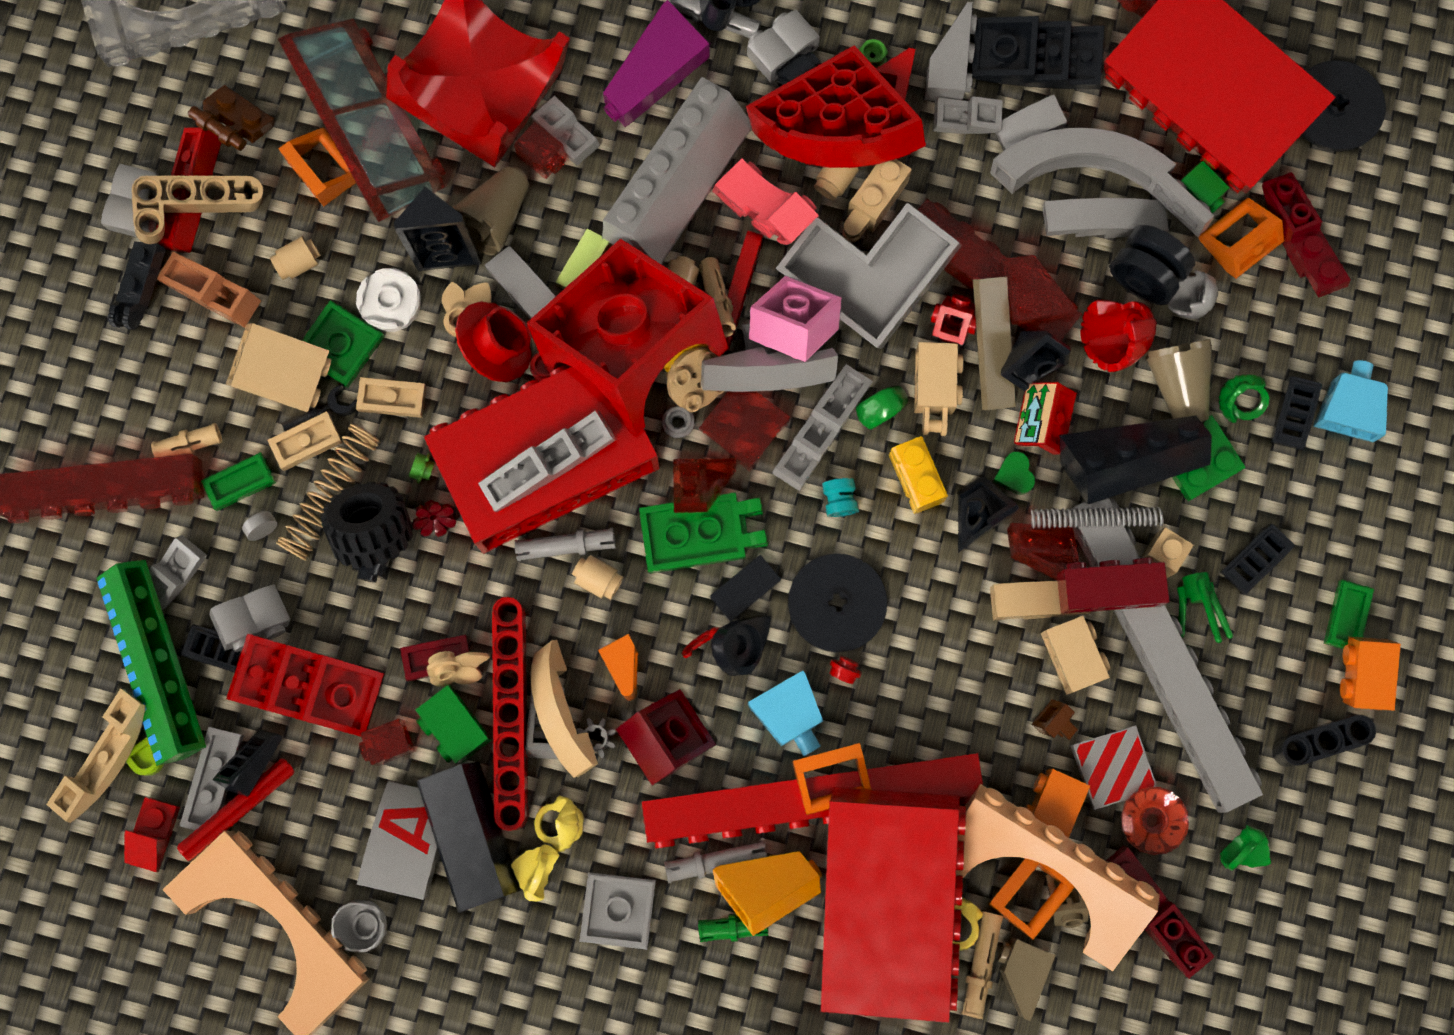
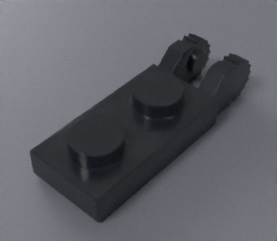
[107,241,166,330]

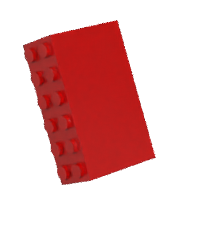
[1104,0,1336,194]
[424,365,660,554]
[821,787,966,1023]

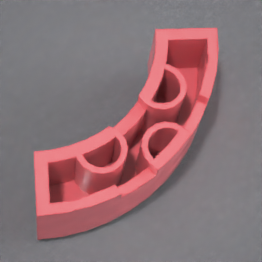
[712,159,819,245]

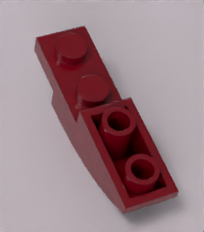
[1262,172,1351,298]
[1105,845,1215,979]

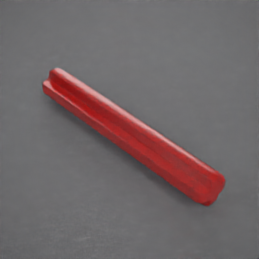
[177,759,295,861]

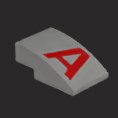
[357,781,440,900]

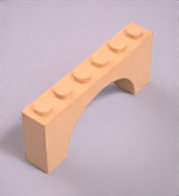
[956,784,1160,971]
[163,831,369,1035]

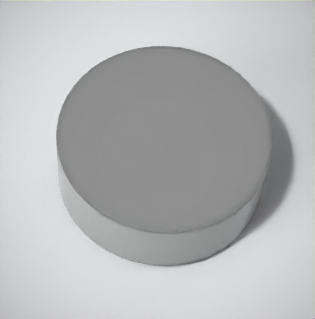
[242,511,277,541]

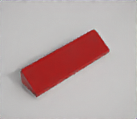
[155,127,221,253]

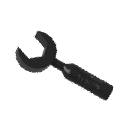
[281,385,357,431]

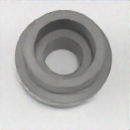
[662,406,694,438]

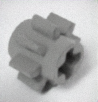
[576,718,616,759]

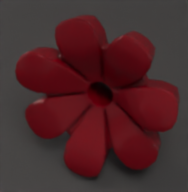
[412,500,456,537]

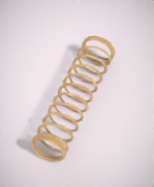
[275,424,381,561]

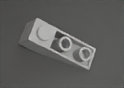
[924,2,977,101]

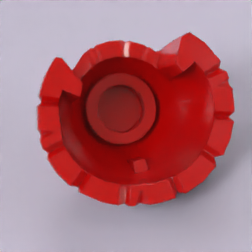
[1080,300,1156,372]

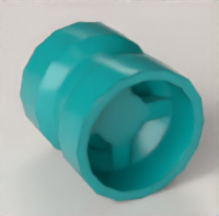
[822,478,859,517]

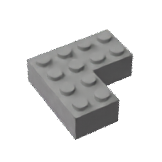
[776,203,962,349]

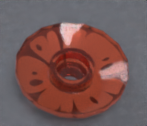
[1121,787,1189,855]

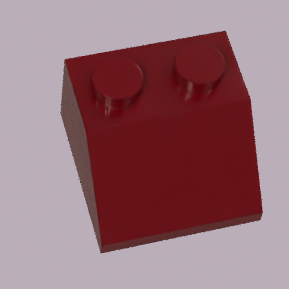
[616,689,716,786]

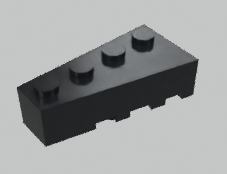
[1059,415,1212,504]

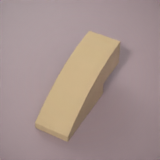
[990,581,1091,621]

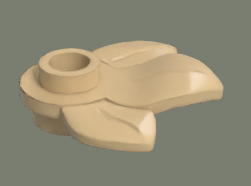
[442,282,492,337]
[427,651,490,687]

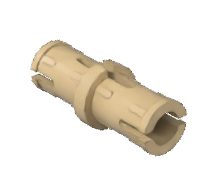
[151,423,222,462]

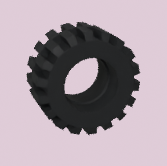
[321,481,413,569]

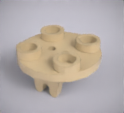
[665,347,724,412]

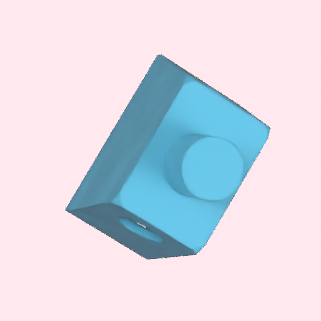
[1313,360,1388,442]
[747,670,823,756]

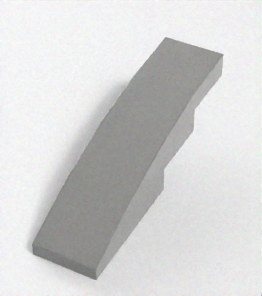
[1042,198,1169,239]
[485,246,556,319]
[701,346,838,392]
[772,364,873,491]
[478,410,617,512]

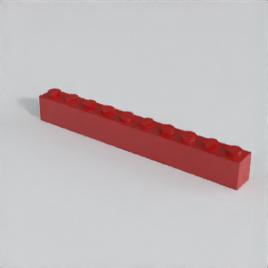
[642,753,983,849]

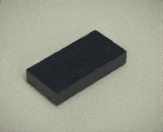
[710,555,781,622]

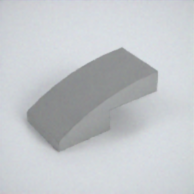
[995,95,1067,151]
[531,96,600,166]
[933,96,1003,134]
[149,535,207,610]

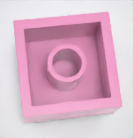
[749,276,842,362]

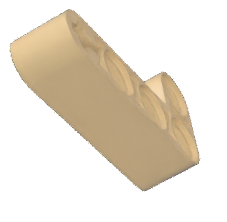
[132,176,263,244]

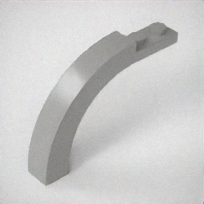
[990,128,1214,237]

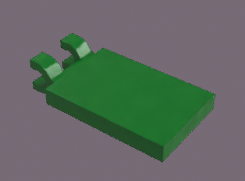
[639,492,768,574]

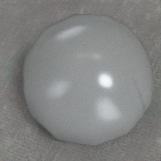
[1168,270,1218,319]
[331,899,387,952]

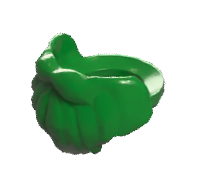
[1218,374,1270,423]
[1220,825,1271,871]

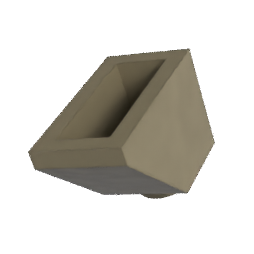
[997,937,1055,1022]

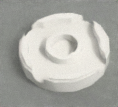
[356,268,421,332]

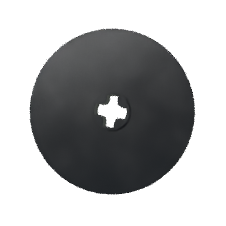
[1301,60,1386,152]
[788,554,887,653]

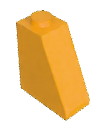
[713,851,822,936]

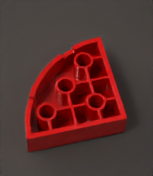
[746,45,926,168]

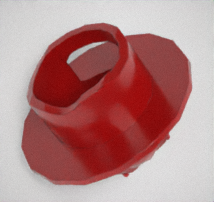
[455,301,531,383]

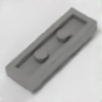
[180,727,244,830]

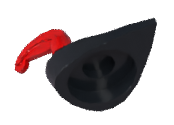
[682,616,771,676]

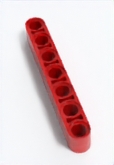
[492,597,529,831]

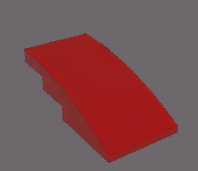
[226,634,384,738]

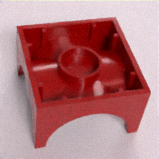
[386,0,570,168]
[526,239,728,435]

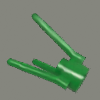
[1177,572,1233,643]

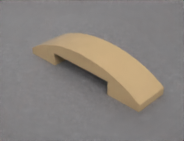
[531,640,598,778]
[46,688,145,823]

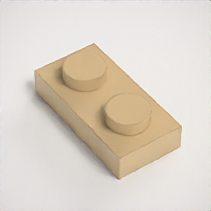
[356,377,427,418]
[267,411,343,471]

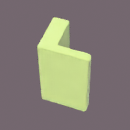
[556,229,613,289]

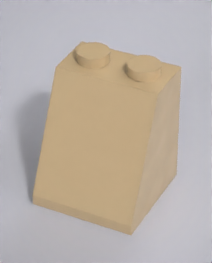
[225,323,332,412]

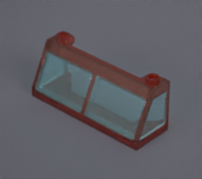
[278,19,446,222]

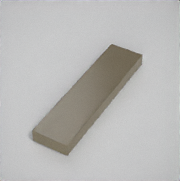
[973,277,1016,410]

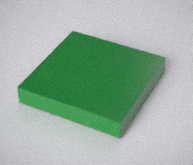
[301,300,385,388]

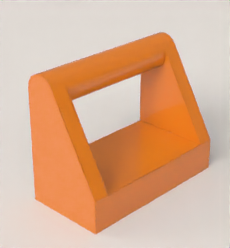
[278,127,363,207]
[1198,198,1284,279]
[598,634,638,701]
[792,743,871,815]
[989,858,1075,940]

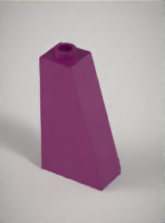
[603,0,710,128]

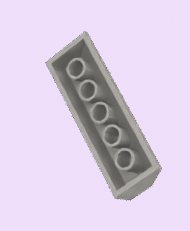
[602,77,752,264]

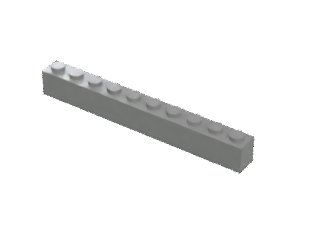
[1067,498,1263,813]

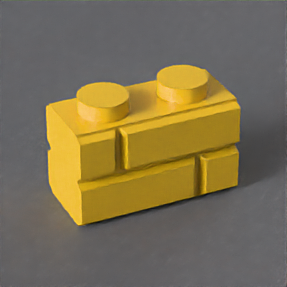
[889,436,948,514]

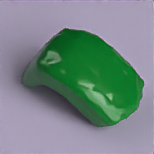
[856,385,909,430]

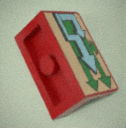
[1014,382,1077,454]

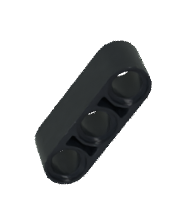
[1272,715,1376,767]

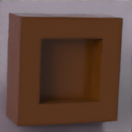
[1031,699,1078,740]

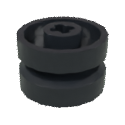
[1109,225,1196,305]

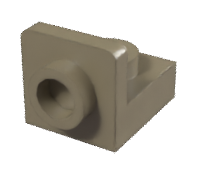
[1046,874,1088,928]

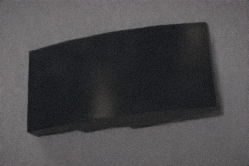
[972,16,1105,90]

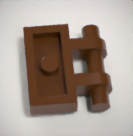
[188,85,274,151]

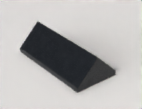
[394,187,481,271]
[416,762,521,913]

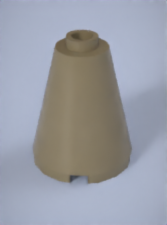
[452,167,529,256]
[1146,339,1212,423]

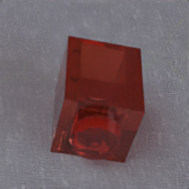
[514,122,566,179]
[359,718,416,766]

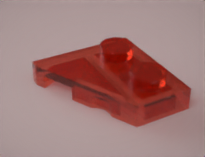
[1000,255,1076,325]
[673,458,736,513]
[1007,523,1079,580]

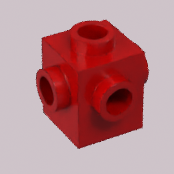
[931,294,976,345]

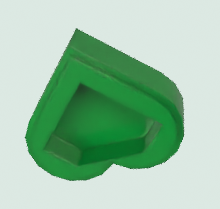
[993,452,1035,495]

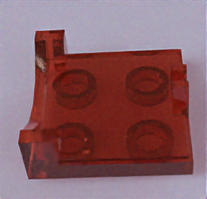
[699,391,790,472]

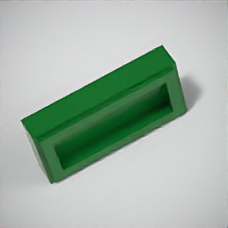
[201,452,276,511]
[1323,580,1374,649]

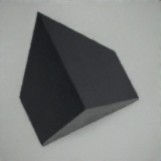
[1001,330,1071,391]
[957,475,1019,553]

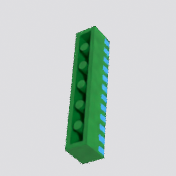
[96,560,206,766]

